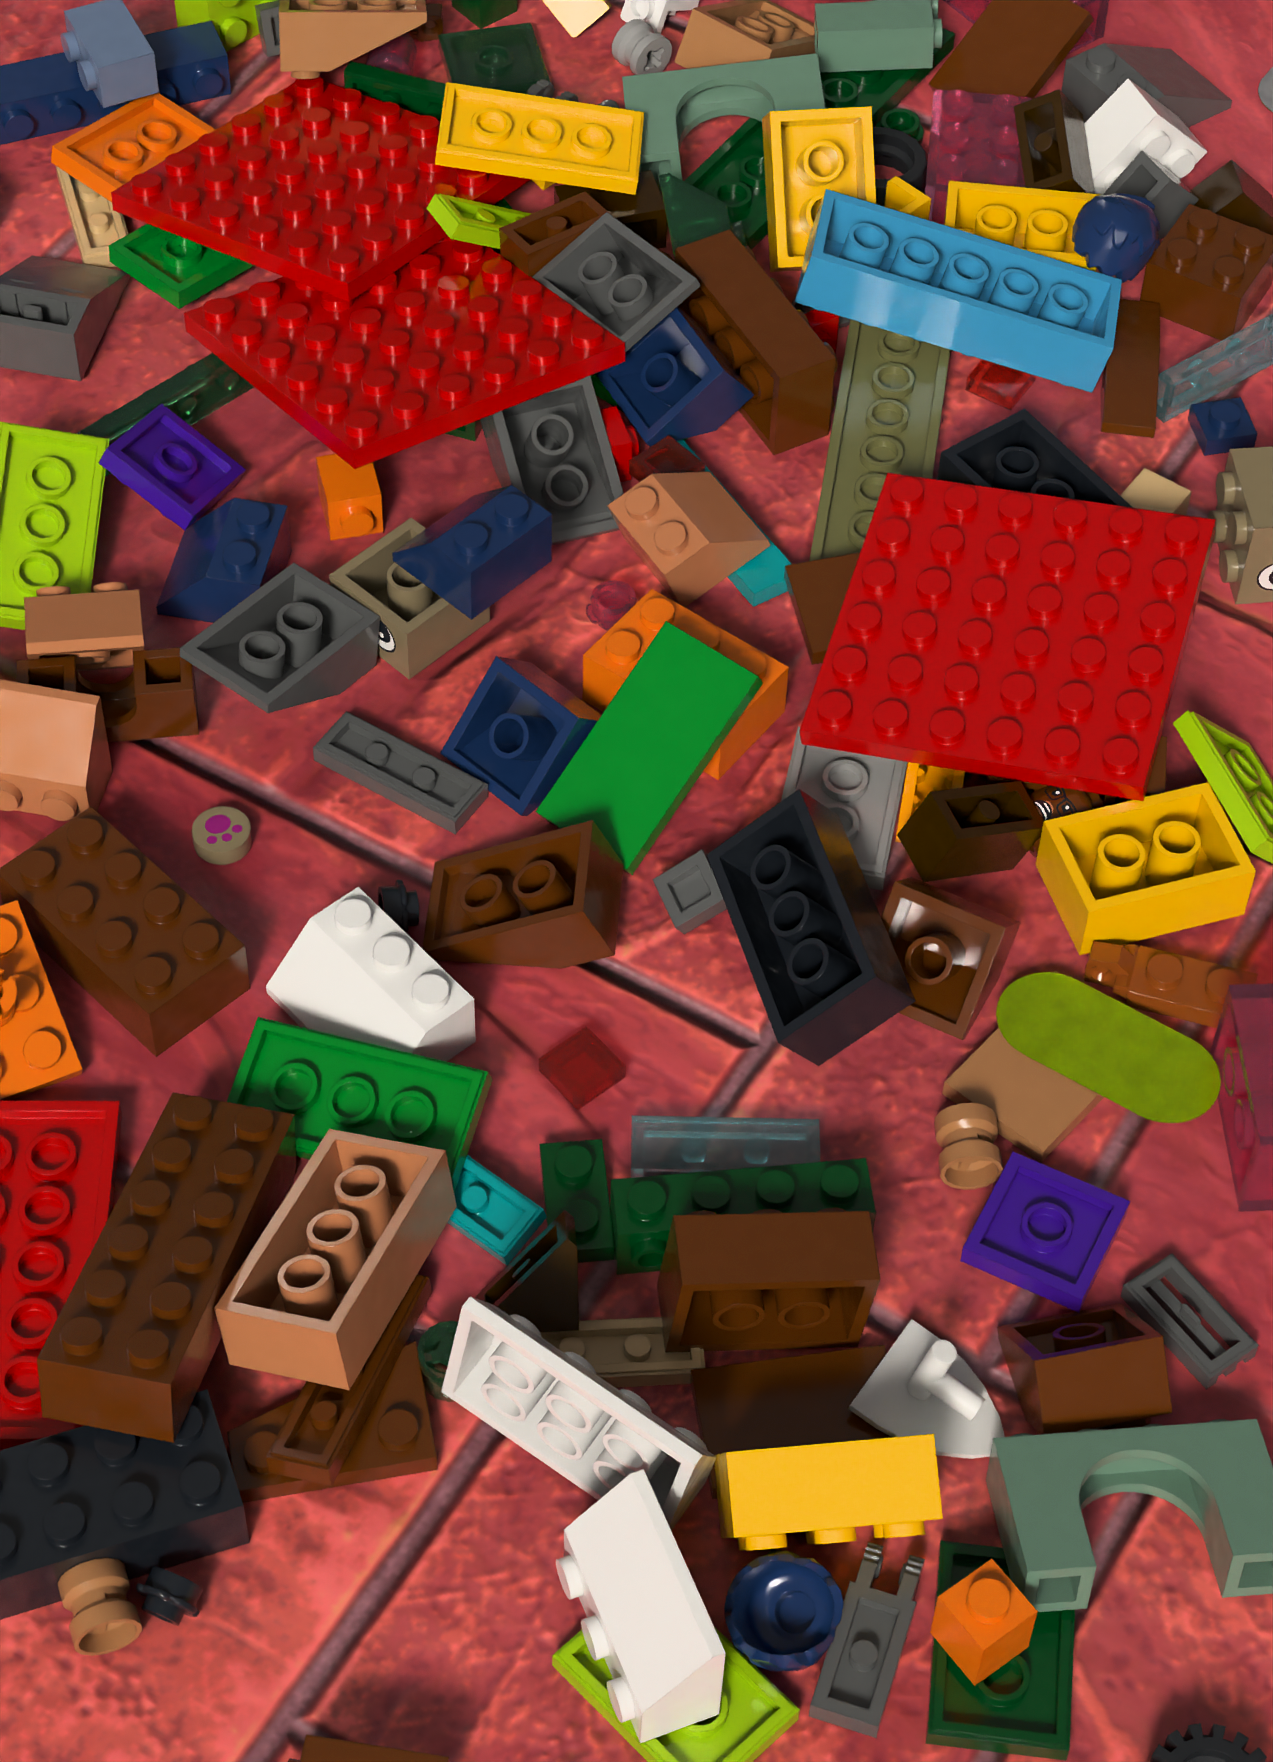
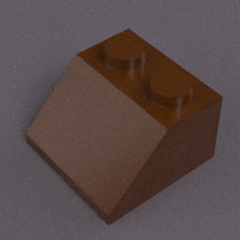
[881,877,1021,1040]
[997,1303,1172,1434]

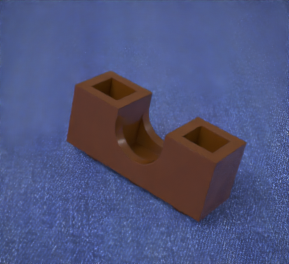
[17,647,199,742]

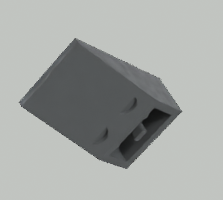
[0,255,130,381]

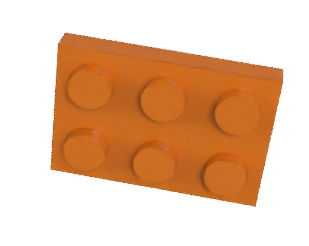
[51,93,216,202]

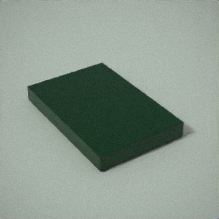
[925,1540,1075,1761]

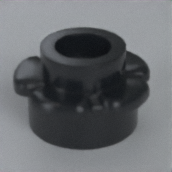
[378,879,419,933]
[136,1566,203,1626]

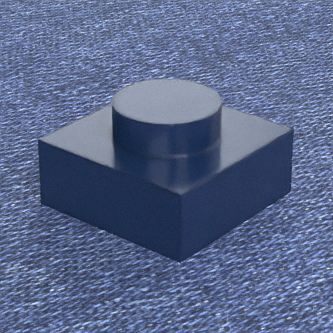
[1188,397,1257,456]

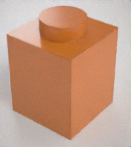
[316,454,384,541]
[930,1559,1038,1686]

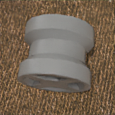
[612,19,672,75]

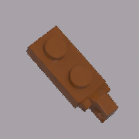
[1084,941,1258,1034]

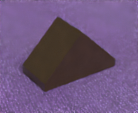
[1190,160,1273,235]
[476,1210,579,1332]

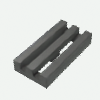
[1120,1253,1259,1390]

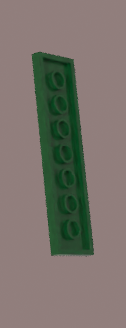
[664,0,955,250]

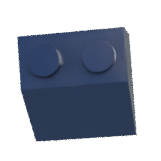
[596,306,754,447]
[392,485,552,620]
[156,498,292,623]
[440,656,601,816]

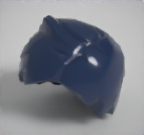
[1072,193,1160,283]
[724,1549,844,1671]

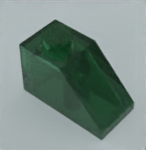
[659,173,749,259]

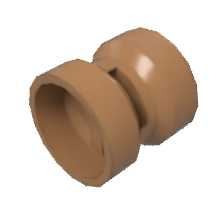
[934,1103,1003,1190]
[57,1558,142,1656]

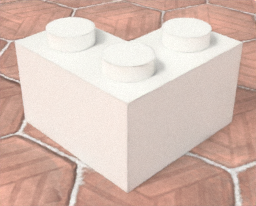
[1084,79,1208,195]

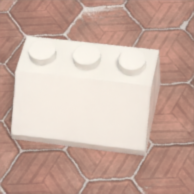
[266,887,476,1062]
[556,1469,726,1743]

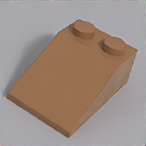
[279,0,427,79]
[674,0,815,69]

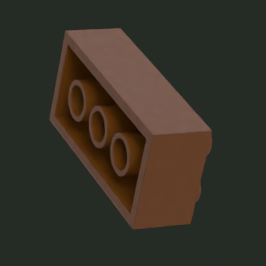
[675,229,838,455]
[0,807,251,1057]

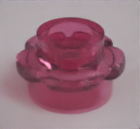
[586,580,637,631]

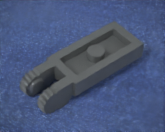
[809,1542,925,1738]

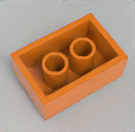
[582,589,789,780]

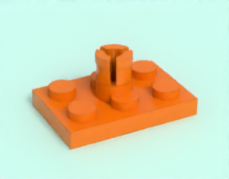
[0,900,83,1101]

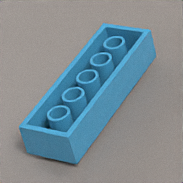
[794,189,1122,393]

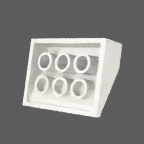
[441,1296,717,1531]

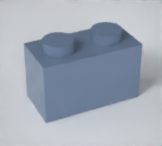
[60,0,159,108]

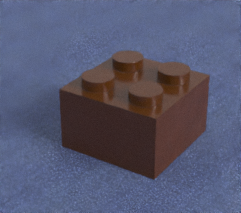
[1140,204,1273,344]

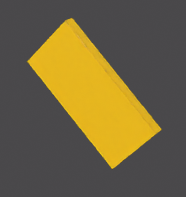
[435,82,644,195]

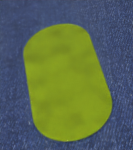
[996,972,1221,1123]

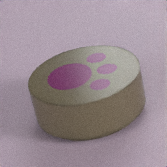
[192,806,252,865]

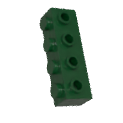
[610,1158,876,1275]

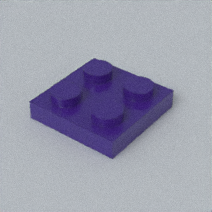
[99,403,246,531]
[960,1152,1130,1313]

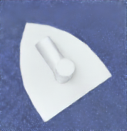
[848,1319,1005,1459]

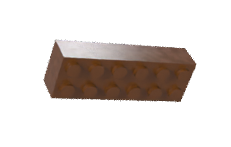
[37,1092,296,1443]

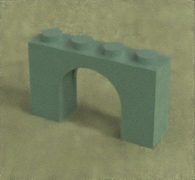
[814,0,942,73]
[622,53,825,191]
[986,1419,1273,1612]

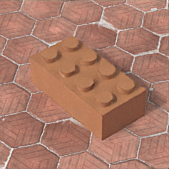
[214,1129,457,1390]

